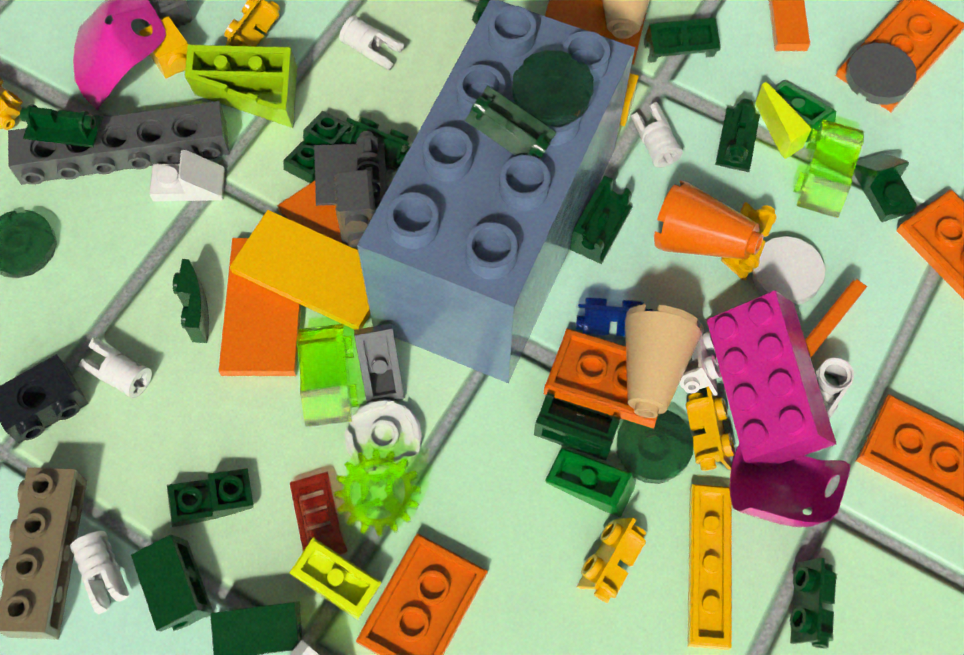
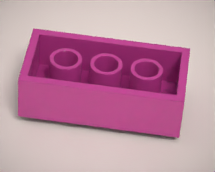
[707,290,836,469]

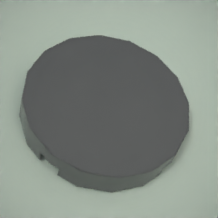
[846,43,916,105]

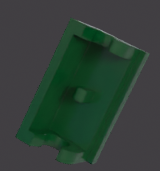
[644,17,721,63]
[570,176,633,264]
[534,392,621,461]
[131,534,214,632]
[210,601,303,655]

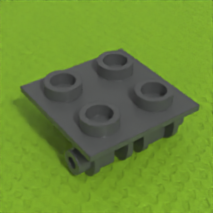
[314,131,387,206]

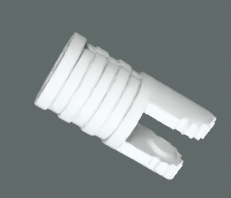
[339,15,404,70]
[631,101,683,168]
[78,337,152,398]
[70,531,129,615]

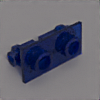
[575,297,654,337]

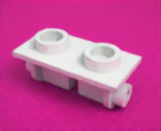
[680,320,721,396]

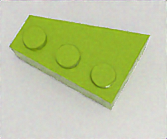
[185,45,297,128]

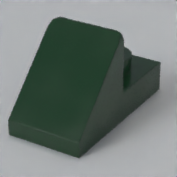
[849,153,917,223]

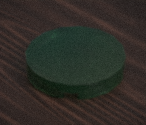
[512,50,594,126]
[0,210,57,278]
[615,410,693,484]

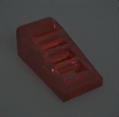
[289,472,348,555]

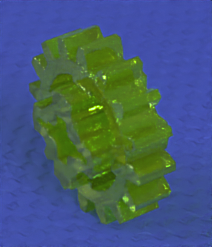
[334,448,421,537]

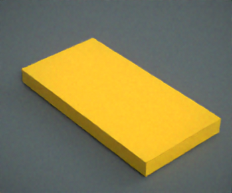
[230,209,371,330]

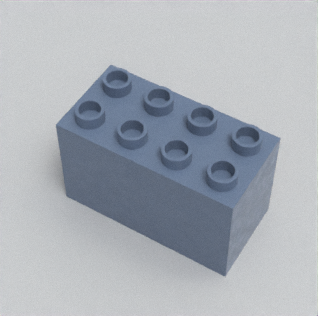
[357,0,635,383]

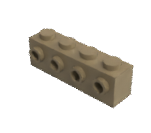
[0,467,87,639]

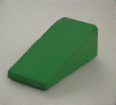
[774,80,836,145]
[545,448,636,517]

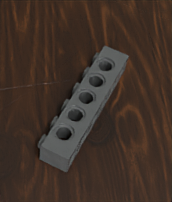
[8,101,229,185]

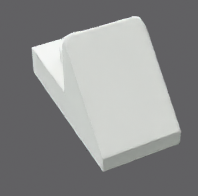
[150,150,225,201]

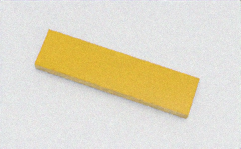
[688,484,732,650]

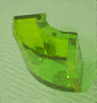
[793,119,864,218]
[297,324,359,427]

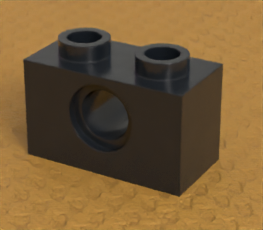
[0,354,89,443]

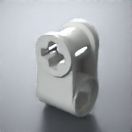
[815,357,854,420]

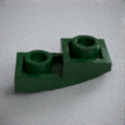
[283,111,351,183]
[173,259,209,343]
[167,468,254,527]

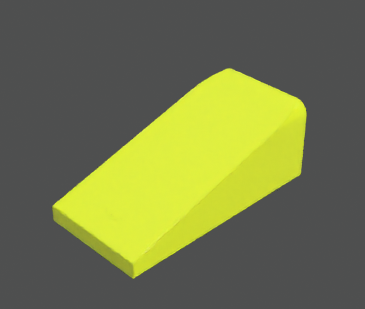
[755,82,811,159]
[289,538,382,620]

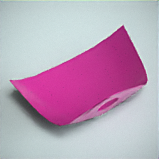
[73,0,166,111]
[730,443,850,527]

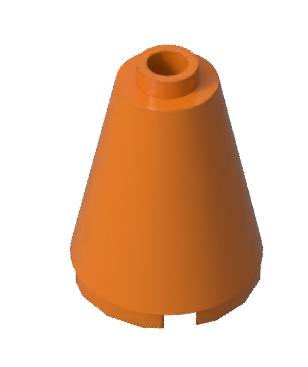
[654,180,764,260]

